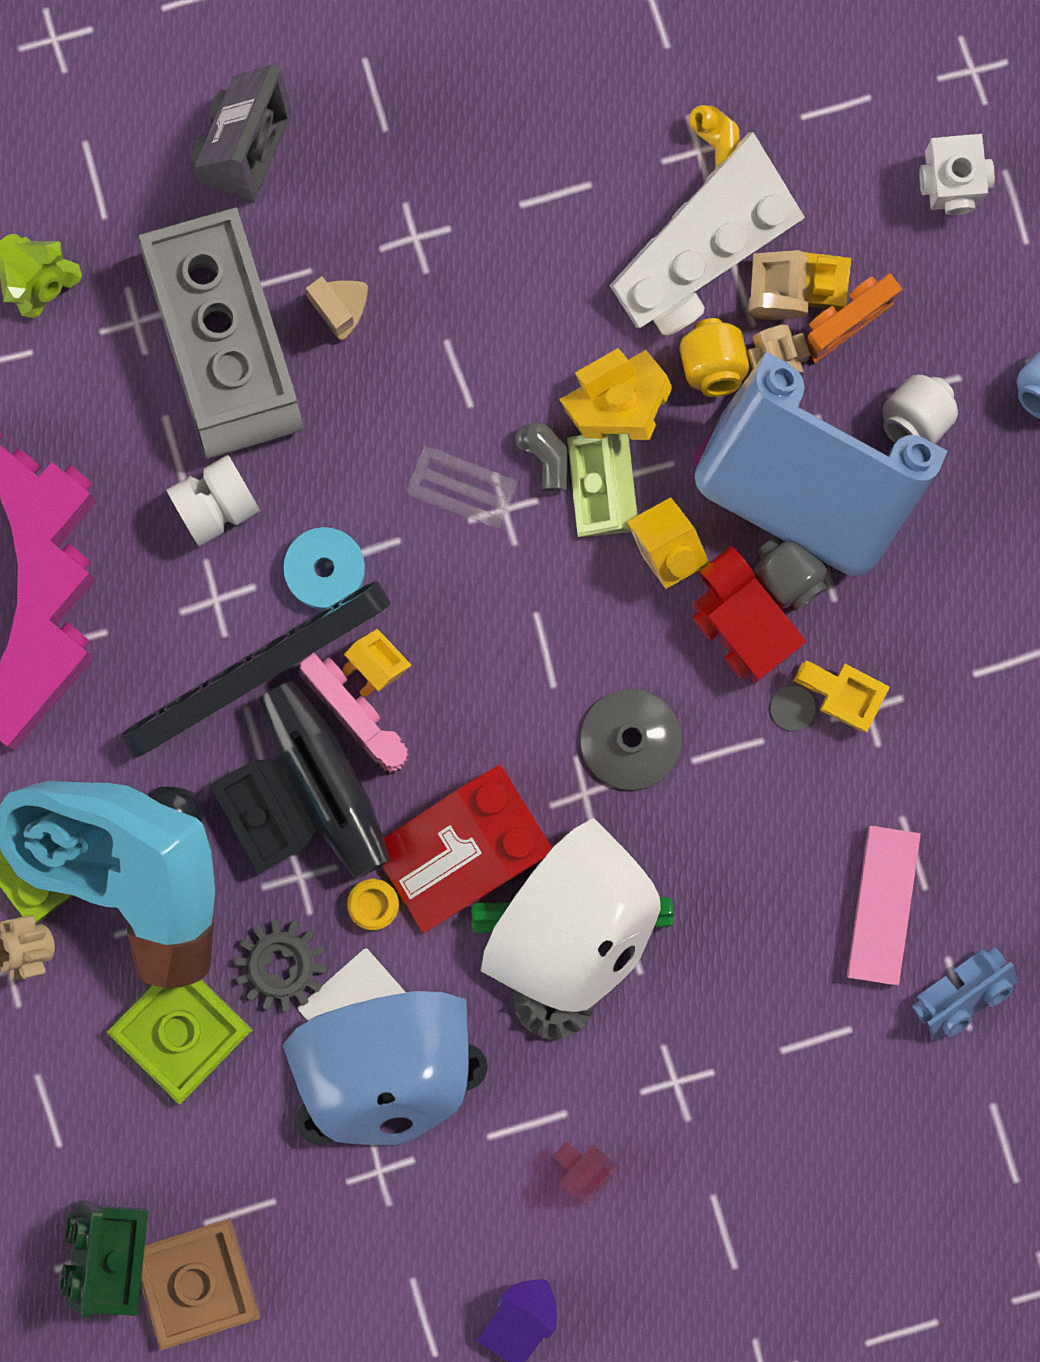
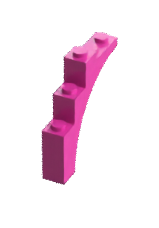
[0,433,97,750]

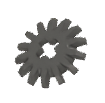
[235,919,327,1011]

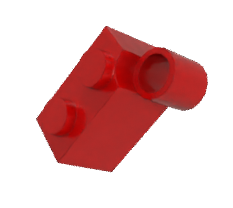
[692,546,807,684]

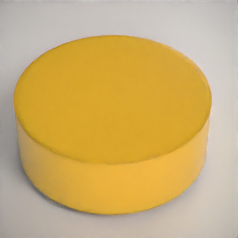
[347,879,399,930]

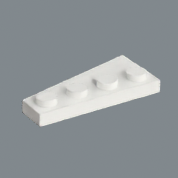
[610,132,805,328]

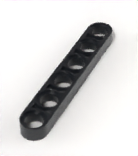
[120,581,391,758]

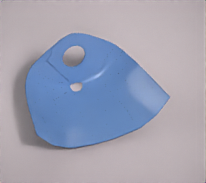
[282,991,468,1145]

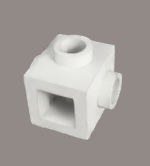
[919,134,995,215]

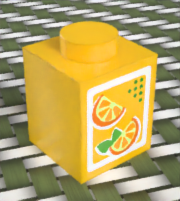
[627,497,709,589]

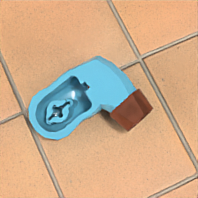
[0,781,215,989]

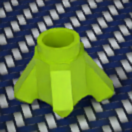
[0,234,82,318]

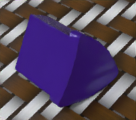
[477,1279,557,1362]

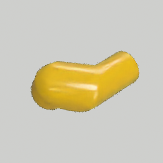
[689,105,740,169]

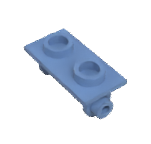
[911,947,1018,1042]

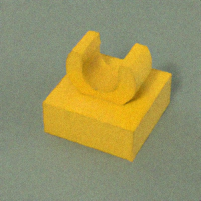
[803,252,851,311]
[342,629,412,697]

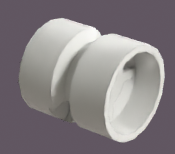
[166,455,261,547]

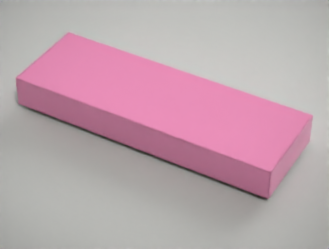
[846,826,921,985]

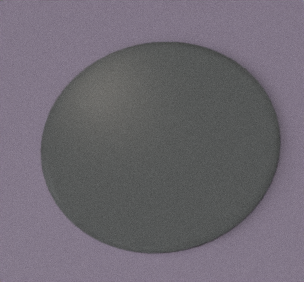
[770,686,816,731]

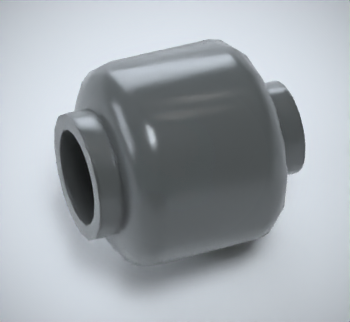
[753,536,828,612]

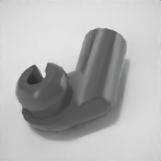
[516,422,567,492]

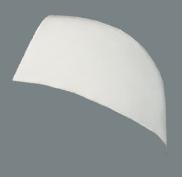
[481,818,661,1012]

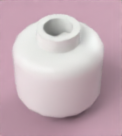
[882,375,958,444]

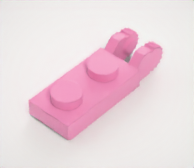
[299,653,409,774]

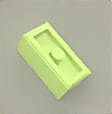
[567,434,637,537]

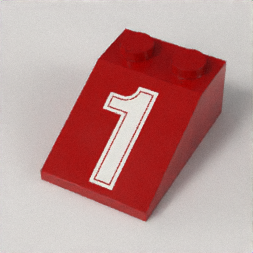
[382,764,552,934]

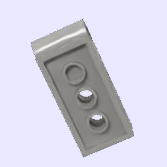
[139,207,304,459]

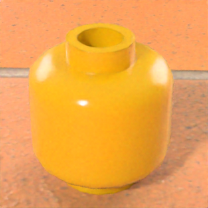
[679,318,750,397]

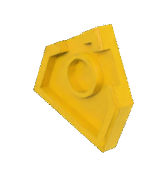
[560,348,672,440]

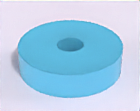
[284,527,366,610]

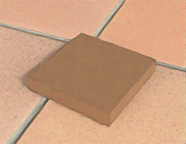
[141,1217,261,1351]

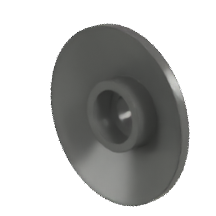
[580,689,682,790]

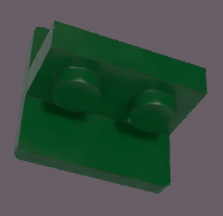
[60,1200,149,1318]

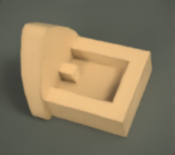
[748,250,808,320]
[306,276,368,341]

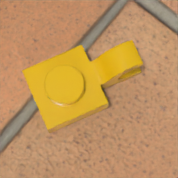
[793,660,890,733]

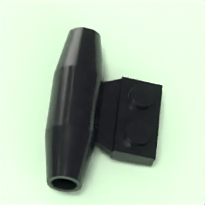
[210,681,391,880]

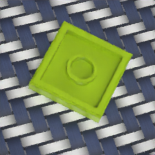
[107,979,253,1105]

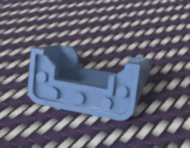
[694,351,947,576]

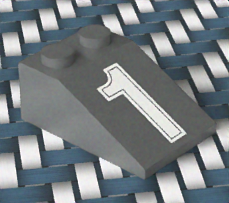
[191,65,292,203]

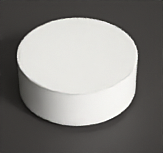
[653,293,705,336]

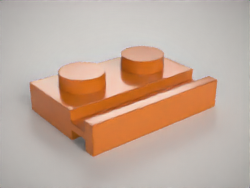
[806,273,903,364]

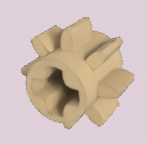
[747,325,811,375]
[0,915,55,981]

